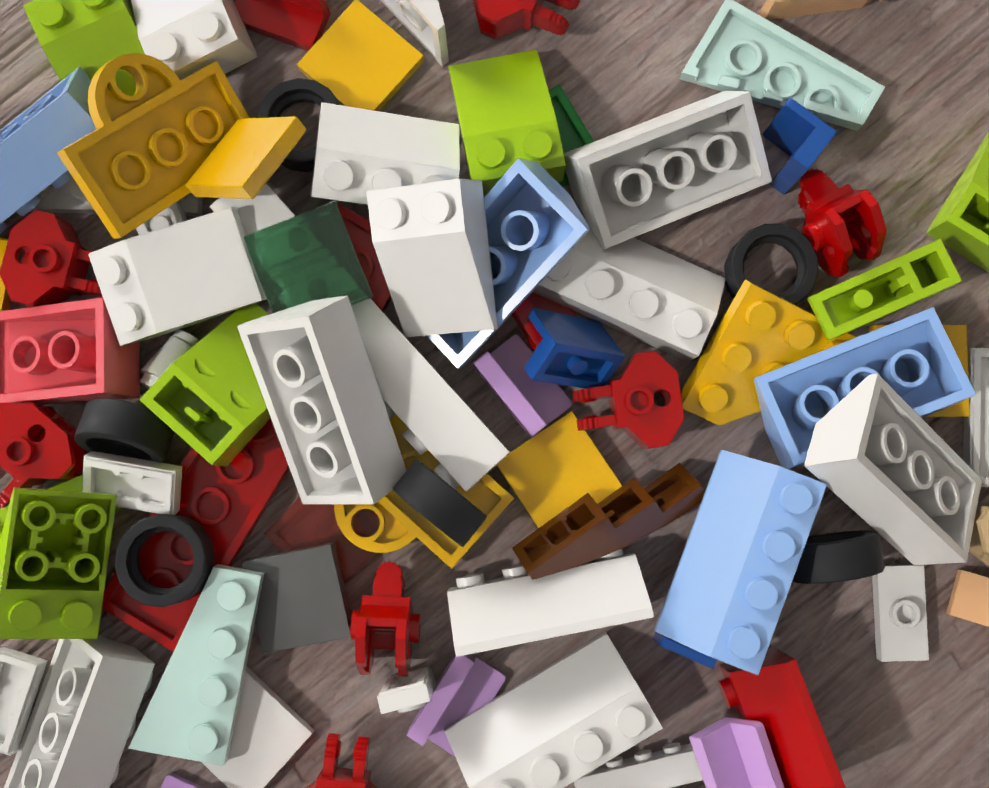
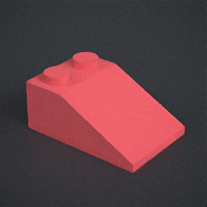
[0,297,140,404]

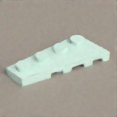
[679,0,885,131]
[128,564,264,766]

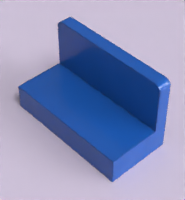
[763,98,837,195]
[524,308,626,389]

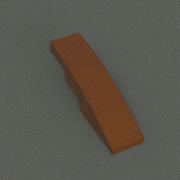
[512,463,705,580]

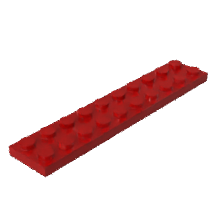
[102,204,392,652]

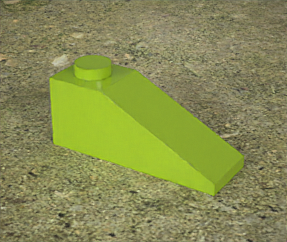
[807,238,962,341]

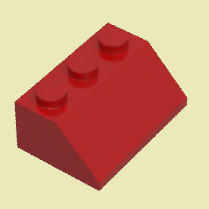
[718,645,846,788]

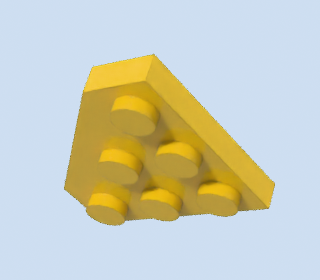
[681,280,857,426]

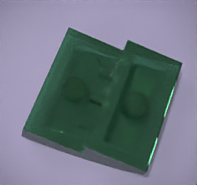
[244,200,373,313]

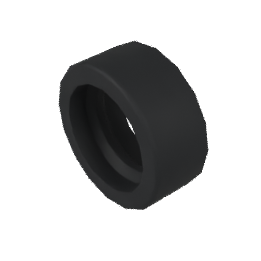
[257,78,340,172]
[724,224,818,305]
[74,398,174,463]
[393,460,487,547]
[114,514,216,607]
[793,530,885,584]

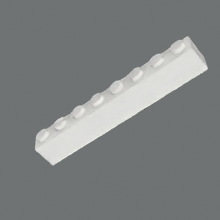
[209,184,509,492]

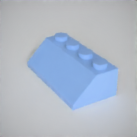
[0,66,97,234]
[427,159,590,369]
[753,307,976,470]
[654,450,827,675]

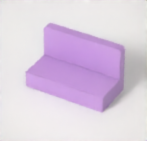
[473,335,572,439]
[407,653,505,756]
[689,717,784,788]

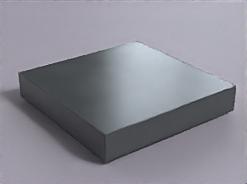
[241,541,352,653]

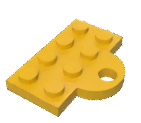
[56,53,250,239]
[334,415,514,569]

